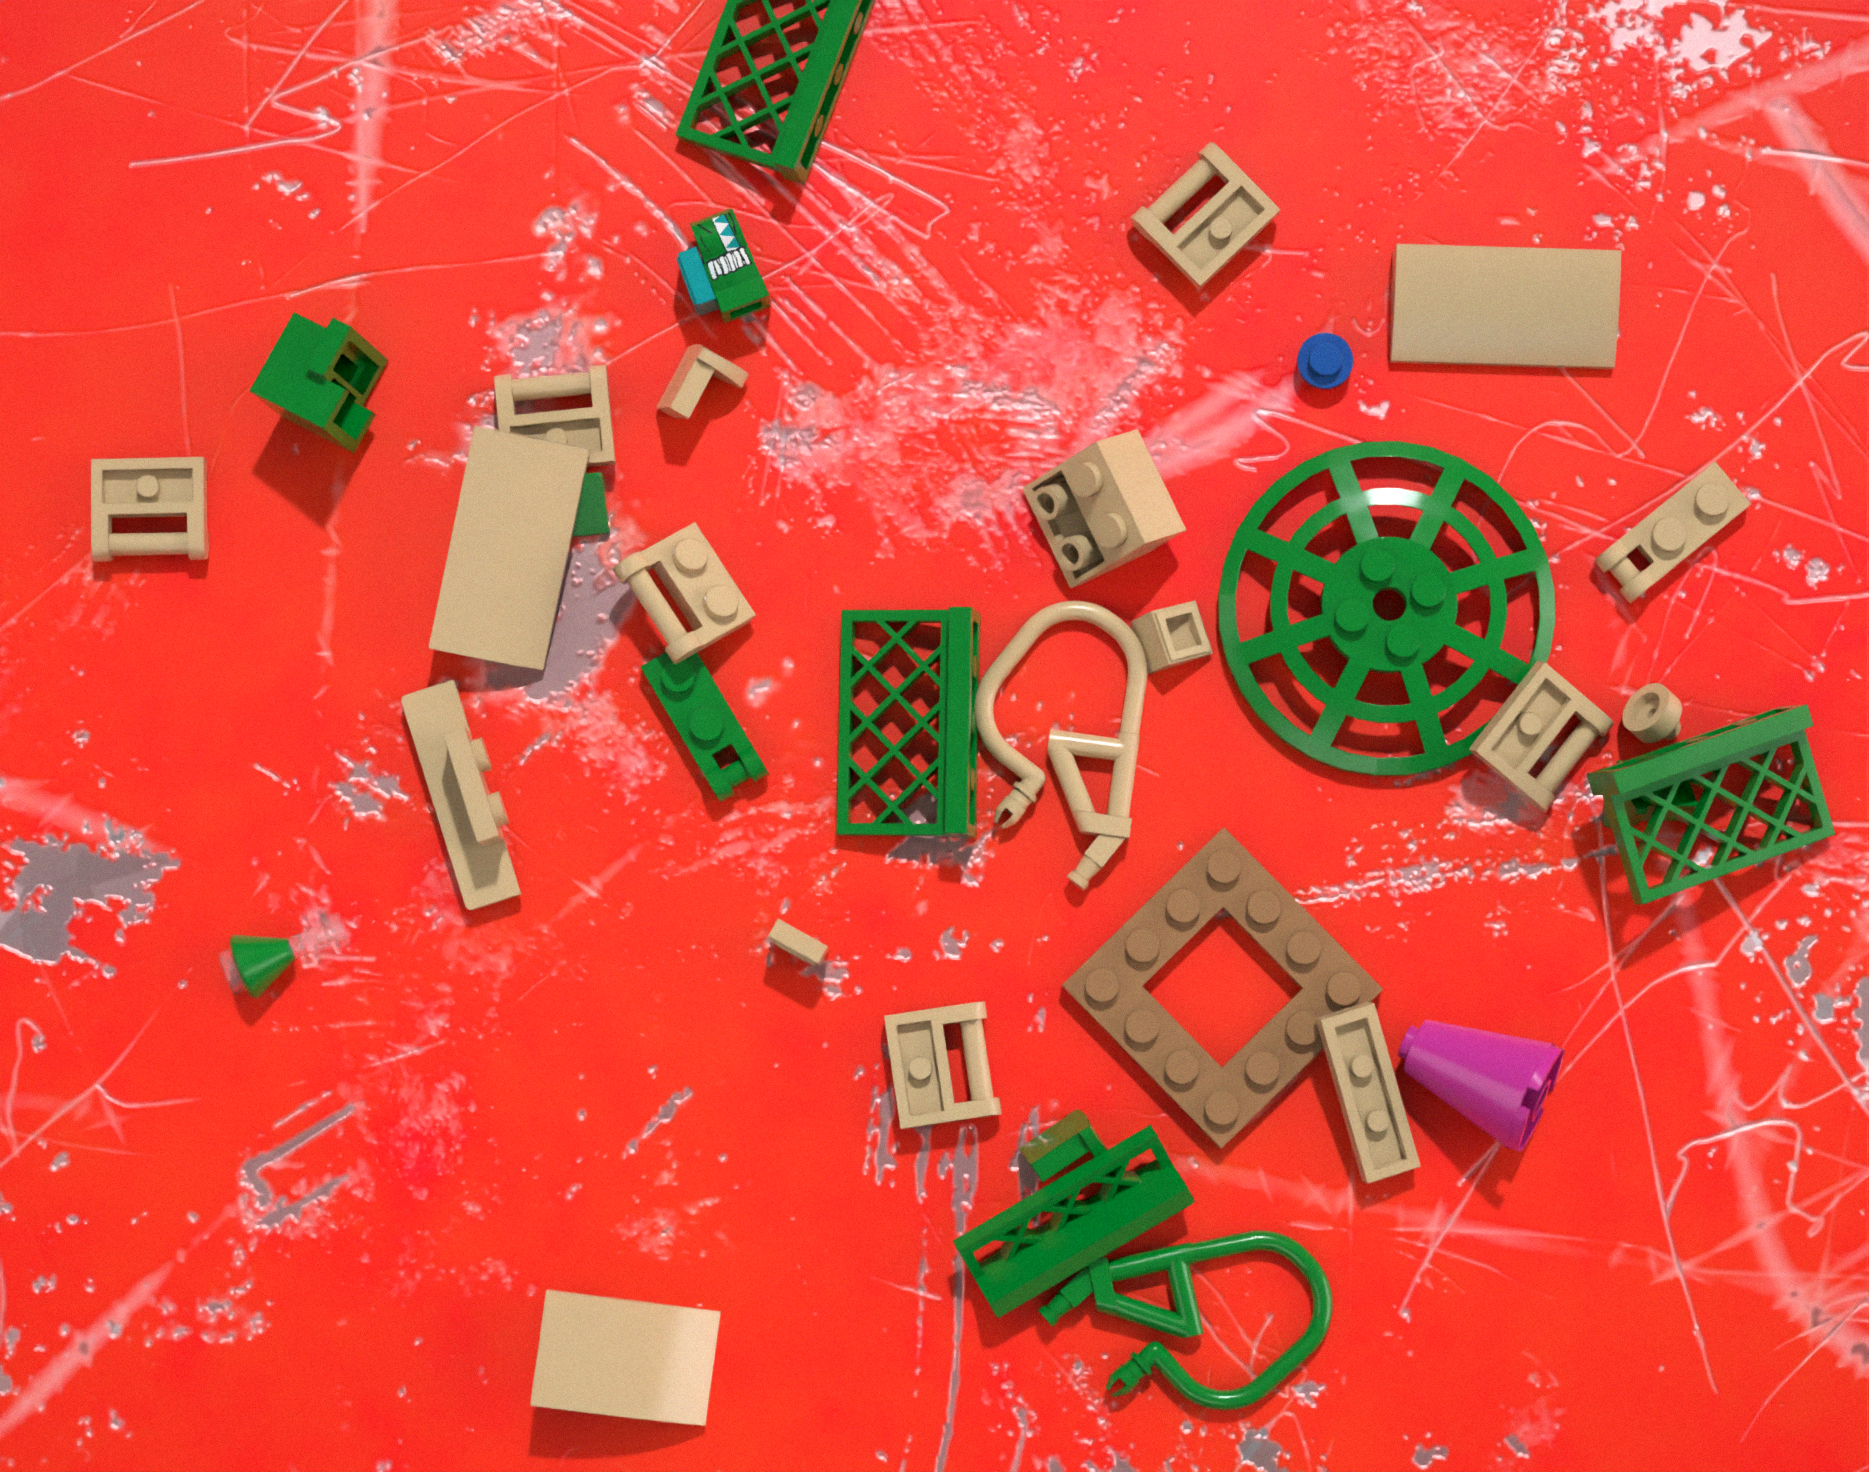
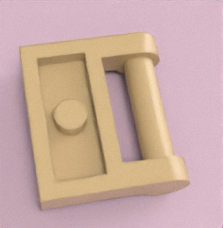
[1130,142,1281,290]
[494,364,616,467]
[91,457,209,562]
[612,522,756,664]
[1469,661,1614,812]
[884,1001,1002,1129]

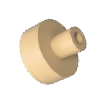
[1622,683,1682,743]

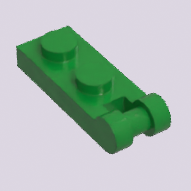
[641,652,769,803]

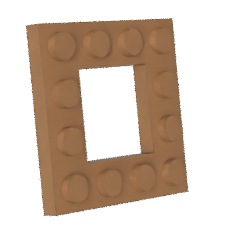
[1062,827,1383,1149]

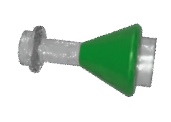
[219,911,351,998]

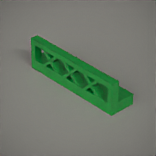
[953,1125,1195,1318]

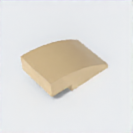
[530,1289,721,1426]

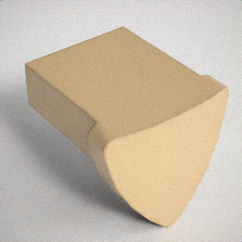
[656,344,749,419]

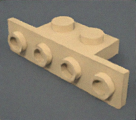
[401,680,522,911]

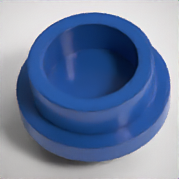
[1297,333,1353,390]

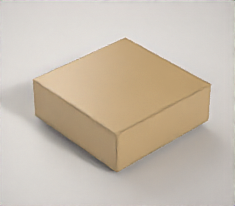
[768,919,829,968]

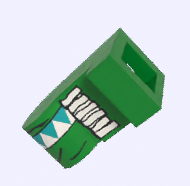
[690,208,771,324]

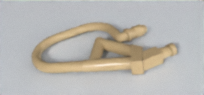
[974,601,1147,891]

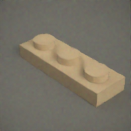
[1315,1001,1421,1184]

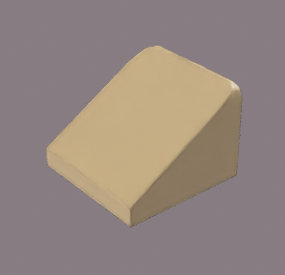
[1131,601,1213,674]

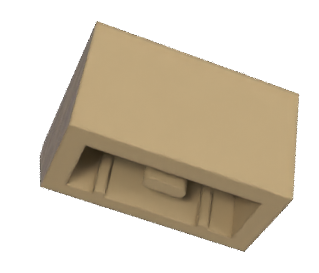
[1022,429,1186,589]

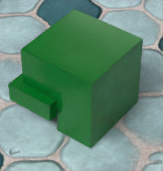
[249,312,388,453]

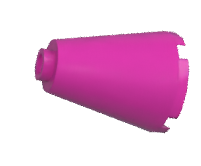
[1398,1019,1565,1152]

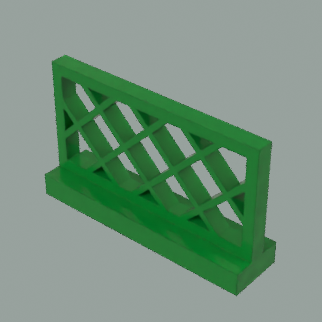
[675,0,875,185]
[836,607,981,838]
[1587,704,1836,905]

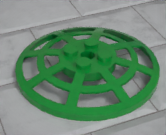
[1217,441,1556,777]

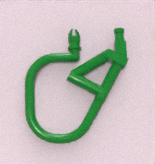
[1038,1230,1333,1410]

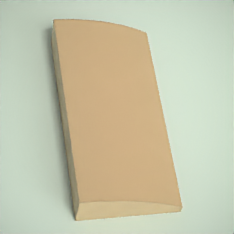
[1390,244,1621,369]
[428,426,590,670]

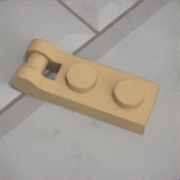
[1594,461,1751,603]

